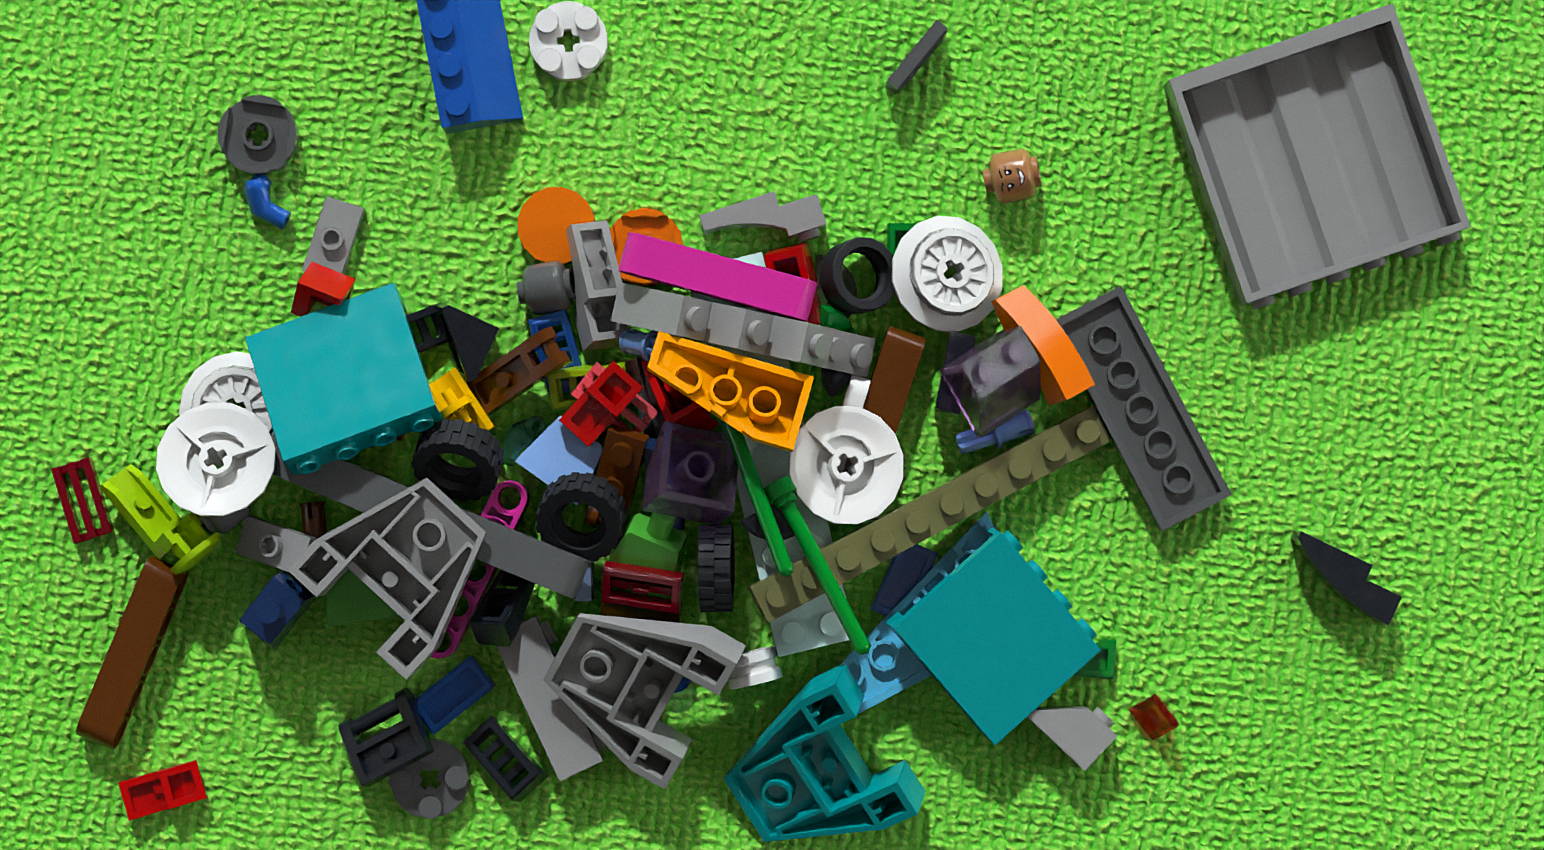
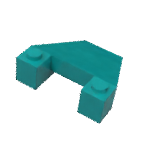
[723,663,926,842]

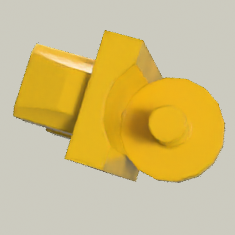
[429,367,495,431]

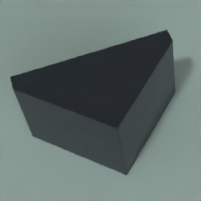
[434,302,499,382]

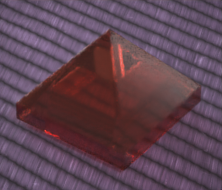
[1128,693,1180,741]

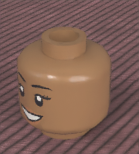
[983,149,1042,203]

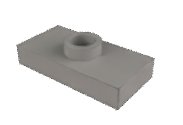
[302,196,366,274]
[236,516,317,573]

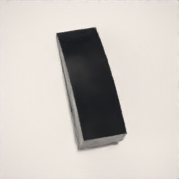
[1291,531,1402,625]

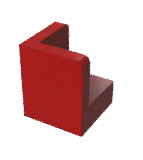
[290,262,356,317]

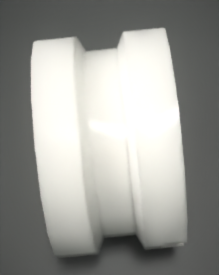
[727,645,783,690]

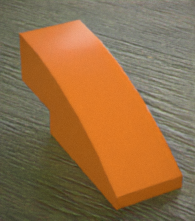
[991,285,1095,405]

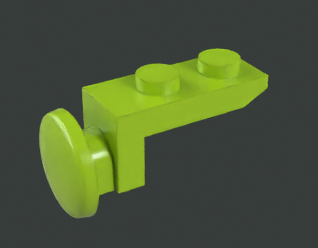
[99,464,221,575]

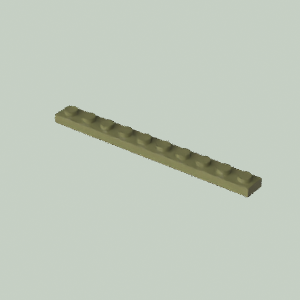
[748,406,1112,623]

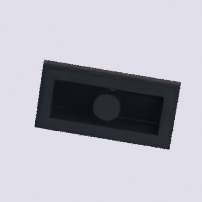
[934,331,975,414]

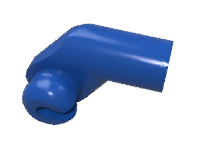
[244,174,291,230]

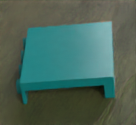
[245,282,443,475]
[886,528,1101,745]

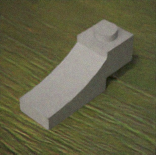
[699,191,826,243]
[566,221,627,351]

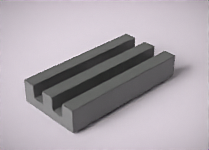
[886,20,948,94]

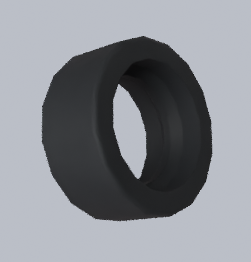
[820,237,895,314]

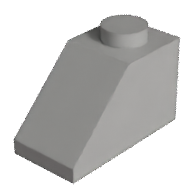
[1027,706,1117,771]

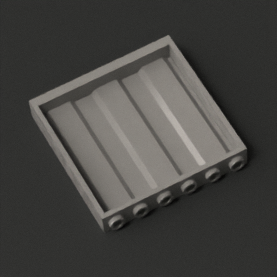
[1164,3,1471,310]

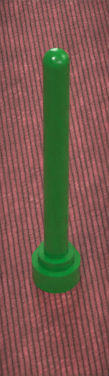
[709,412,794,577]
[764,476,870,655]

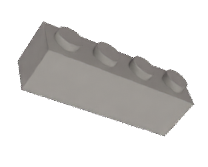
[497,615,608,781]

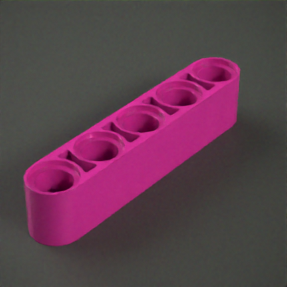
[618,232,818,322]
[431,480,530,659]

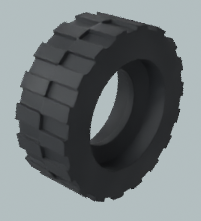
[411,419,504,502]
[535,472,627,562]
[698,525,735,612]

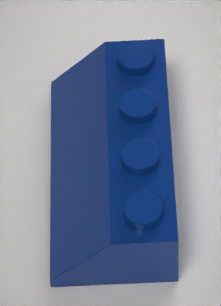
[416,0,524,134]

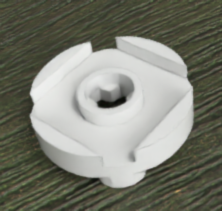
[529,1,608,81]

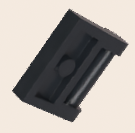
[338,688,434,787]

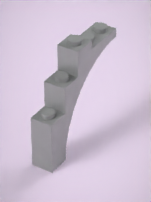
[611,282,876,377]

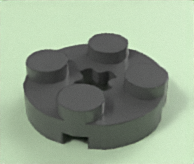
[218,95,299,175]
[389,739,470,819]

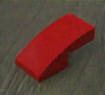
[558,361,643,447]
[118,760,207,821]

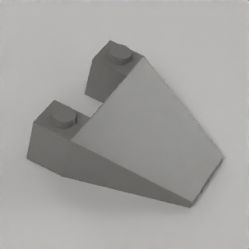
[287,478,487,679]
[543,613,746,789]

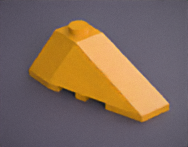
[647,331,814,452]

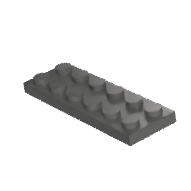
[1056,286,1232,531]

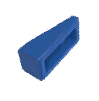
[528,310,584,395]

